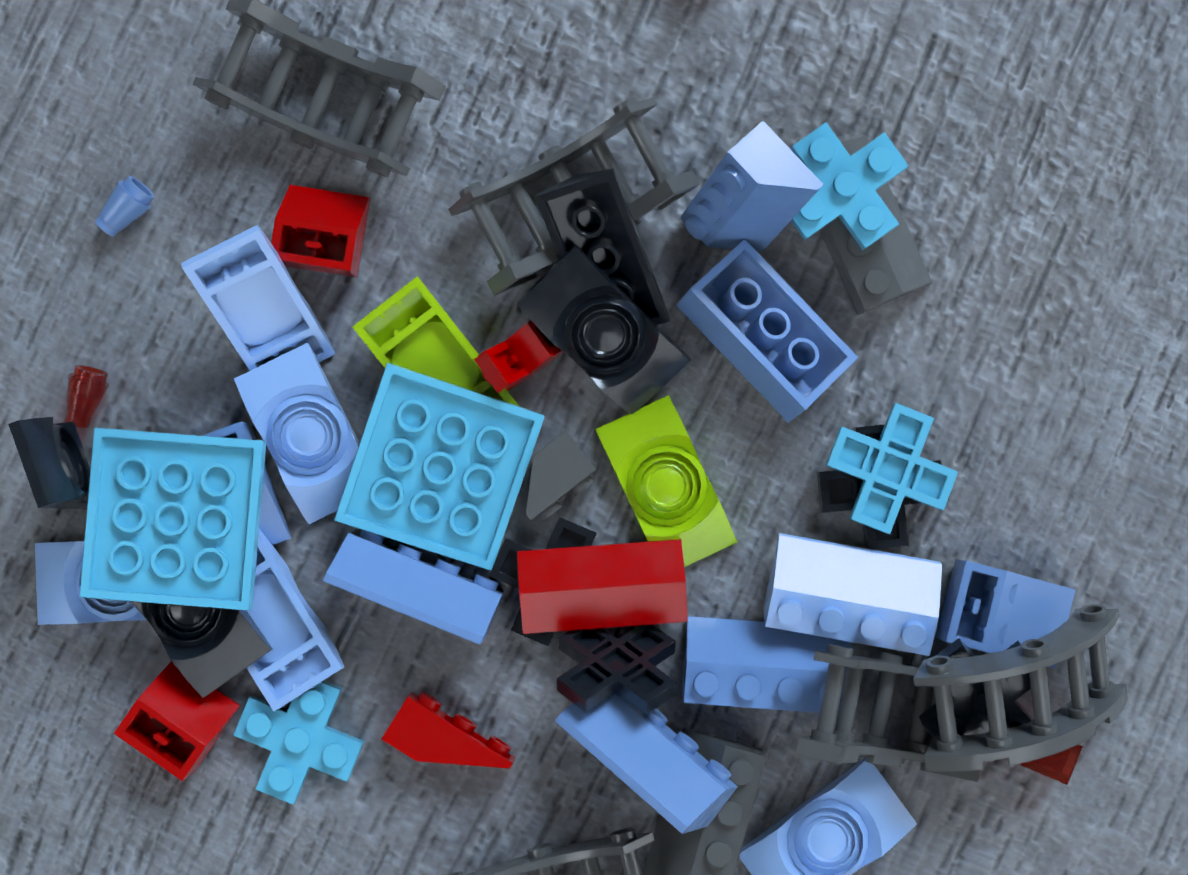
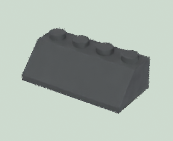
[819,136,933,316]
[642,727,766,875]

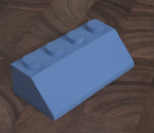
[680,121,824,252]
[676,239,859,423]
[323,529,504,645]
[681,616,851,714]
[555,693,738,834]

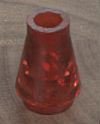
[64,365,110,428]

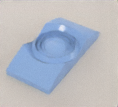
[181,225,335,371]
[234,342,360,524]
[247,529,344,712]
[35,541,146,625]
[739,758,917,875]

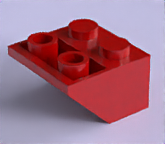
[271,185,371,278]
[113,661,241,781]

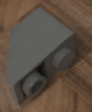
[526,431,596,522]

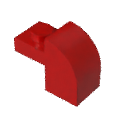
[474,321,563,393]

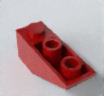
[381,691,515,769]

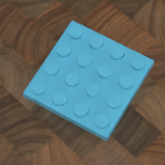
[334,362,545,571]
[80,428,266,610]

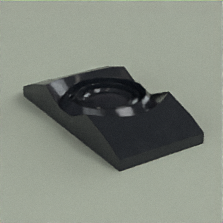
[517,244,691,414]
[8,417,91,509]
[131,601,273,698]

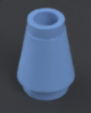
[95,176,155,237]

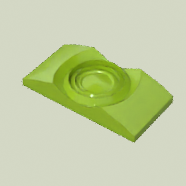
[352,276,519,406]
[595,395,737,567]

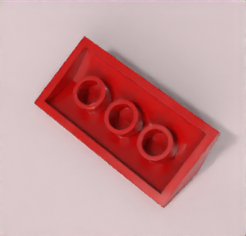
[517,539,688,634]

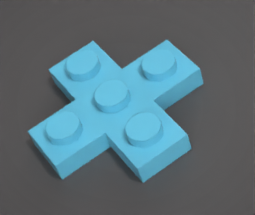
[791,122,909,250]
[825,403,958,534]
[233,680,365,805]

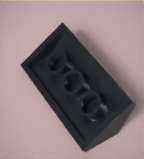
[535,168,670,325]

